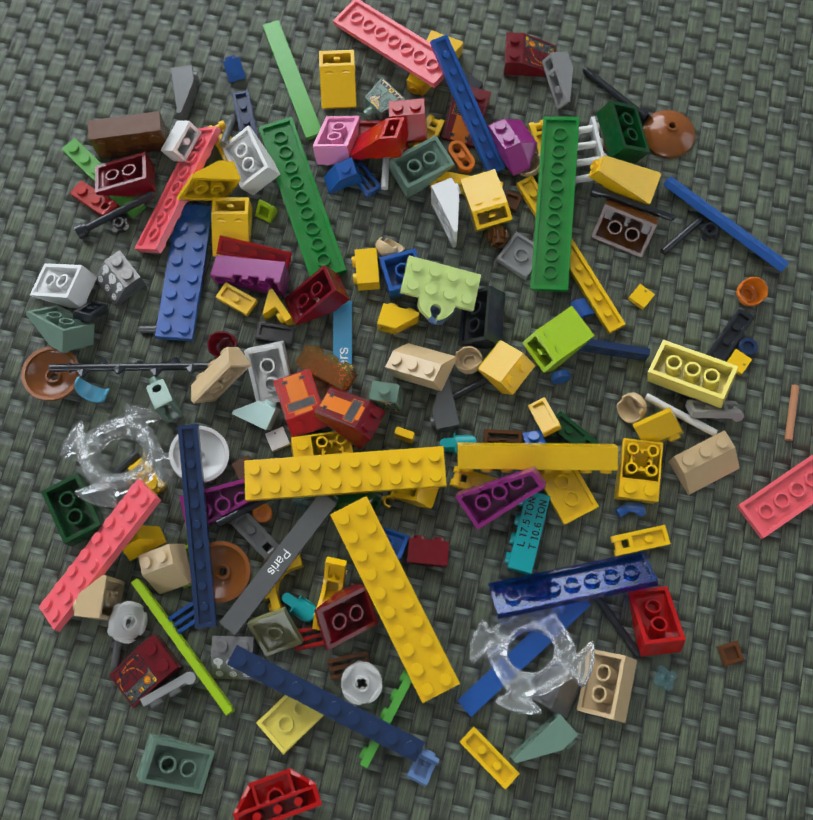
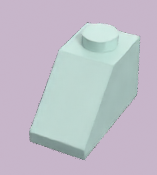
[232,399,280,430]

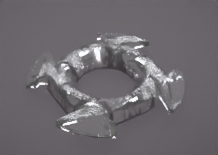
[60,404,175,508]
[470,595,595,714]

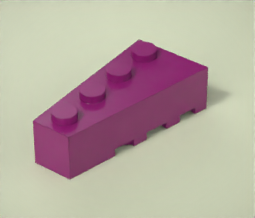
[211,255,290,297]
[179,478,252,527]

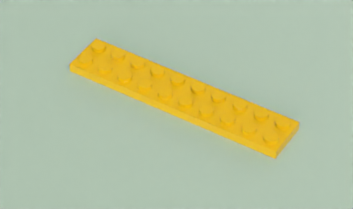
[244,446,447,501]
[330,496,460,703]

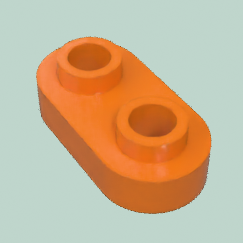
[448,140,475,173]

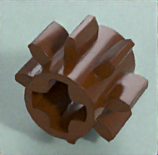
[486,225,509,248]

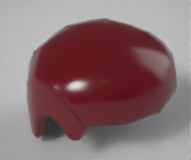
[207,331,238,358]

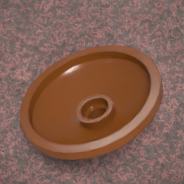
[643,110,695,158]
[21,346,80,401]
[190,541,251,603]

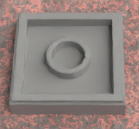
[496,231,534,281]

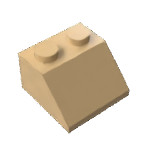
[138,544,191,594]

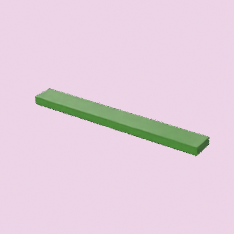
[262,20,321,141]

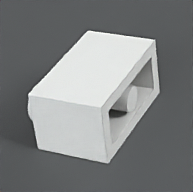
[161,121,202,162]

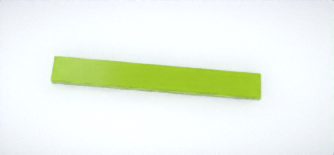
[131,579,235,716]

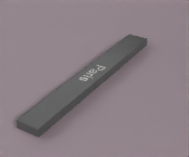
[219,496,337,635]

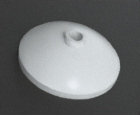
[169,426,229,483]

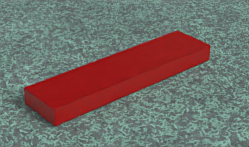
[216,235,292,270]

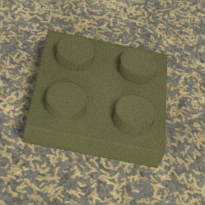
[247,607,303,656]

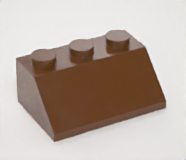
[591,199,659,258]

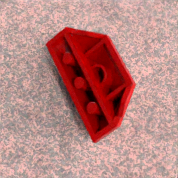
[233,768,322,820]

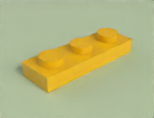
[459,726,520,790]

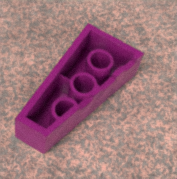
[455,466,546,530]

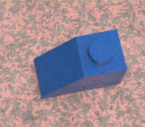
[324,157,362,194]

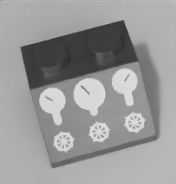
[96,250,147,307]
[211,636,257,680]

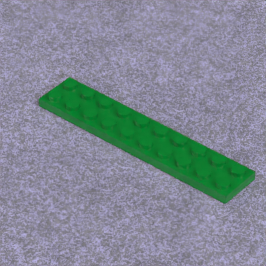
[530,116,580,293]
[258,117,347,276]

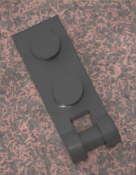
[231,513,279,561]

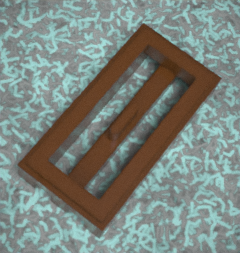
[483,429,523,443]
[327,651,370,680]

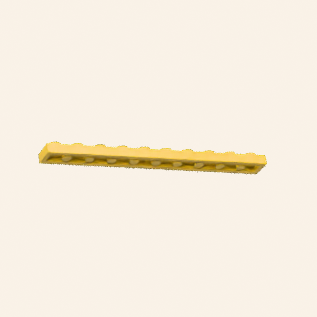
[516,176,626,335]

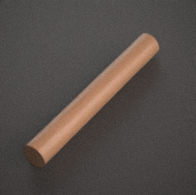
[784,385,800,441]

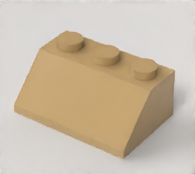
[385,343,457,391]
[191,347,252,404]
[668,430,739,495]
[73,575,125,621]
[577,648,637,723]

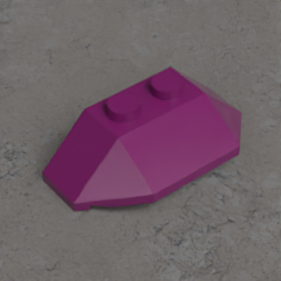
[487,119,537,176]

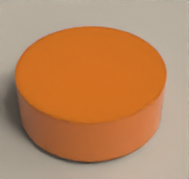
[252,503,273,523]

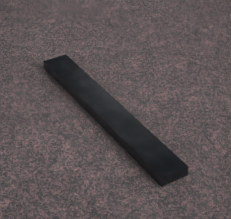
[671,308,754,425]

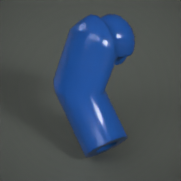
[615,501,646,518]

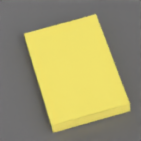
[256,695,324,755]

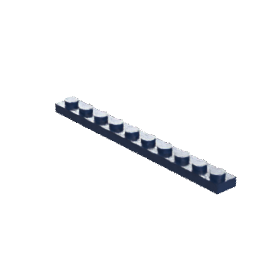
[177,424,218,629]
[227,645,425,763]

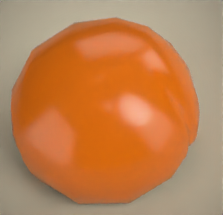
[736,277,768,306]

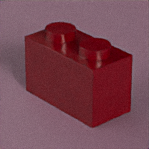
[407,535,449,568]

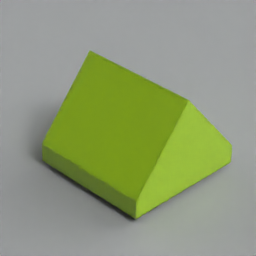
[255,199,279,223]

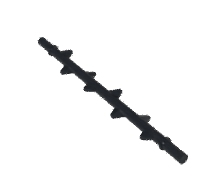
[49,357,213,378]

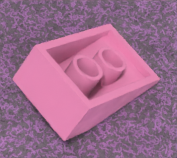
[313,116,360,166]

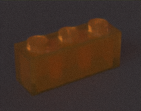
[295,344,358,392]

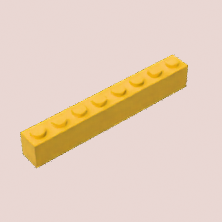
[457,442,618,474]

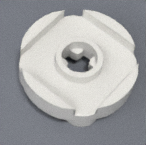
[107,601,148,644]
[341,661,382,705]

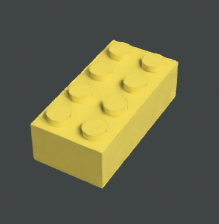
[647,340,738,408]

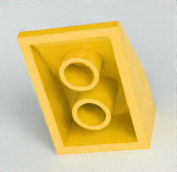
[177,160,241,201]

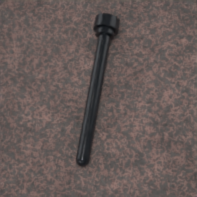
[582,67,651,124]
[590,182,675,221]
[74,191,155,239]

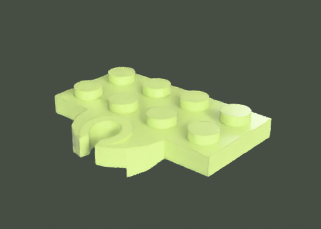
[400,255,481,321]

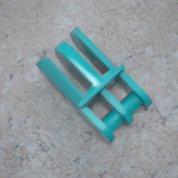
[440,433,477,456]
[282,593,316,622]

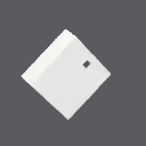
[265,426,291,452]

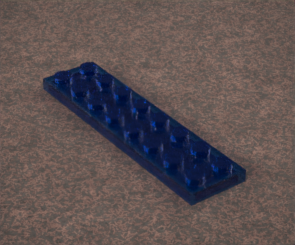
[488,551,658,619]

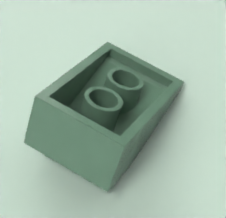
[389,136,455,198]
[26,305,95,353]
[509,713,578,763]
[136,733,215,794]

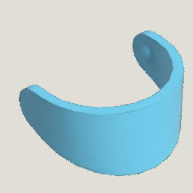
[74,377,110,403]

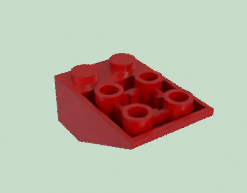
[349,117,408,160]

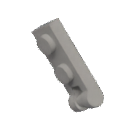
[685,400,744,422]
[140,672,200,708]

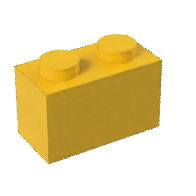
[352,248,380,291]

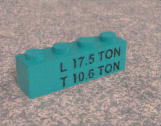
[504,493,550,575]

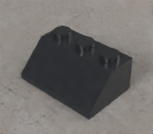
[458,286,505,349]

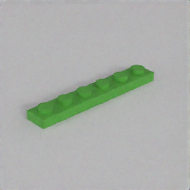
[62,138,146,219]
[359,669,412,768]

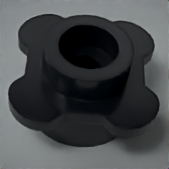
[110,214,130,233]
[699,222,719,241]

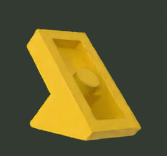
[263,289,294,326]

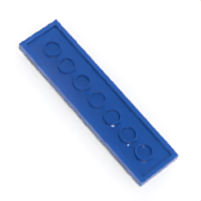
[155,204,212,342]

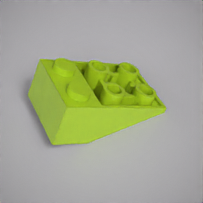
[522,306,595,373]

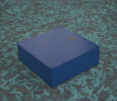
[570,298,594,318]

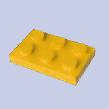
[539,470,599,526]

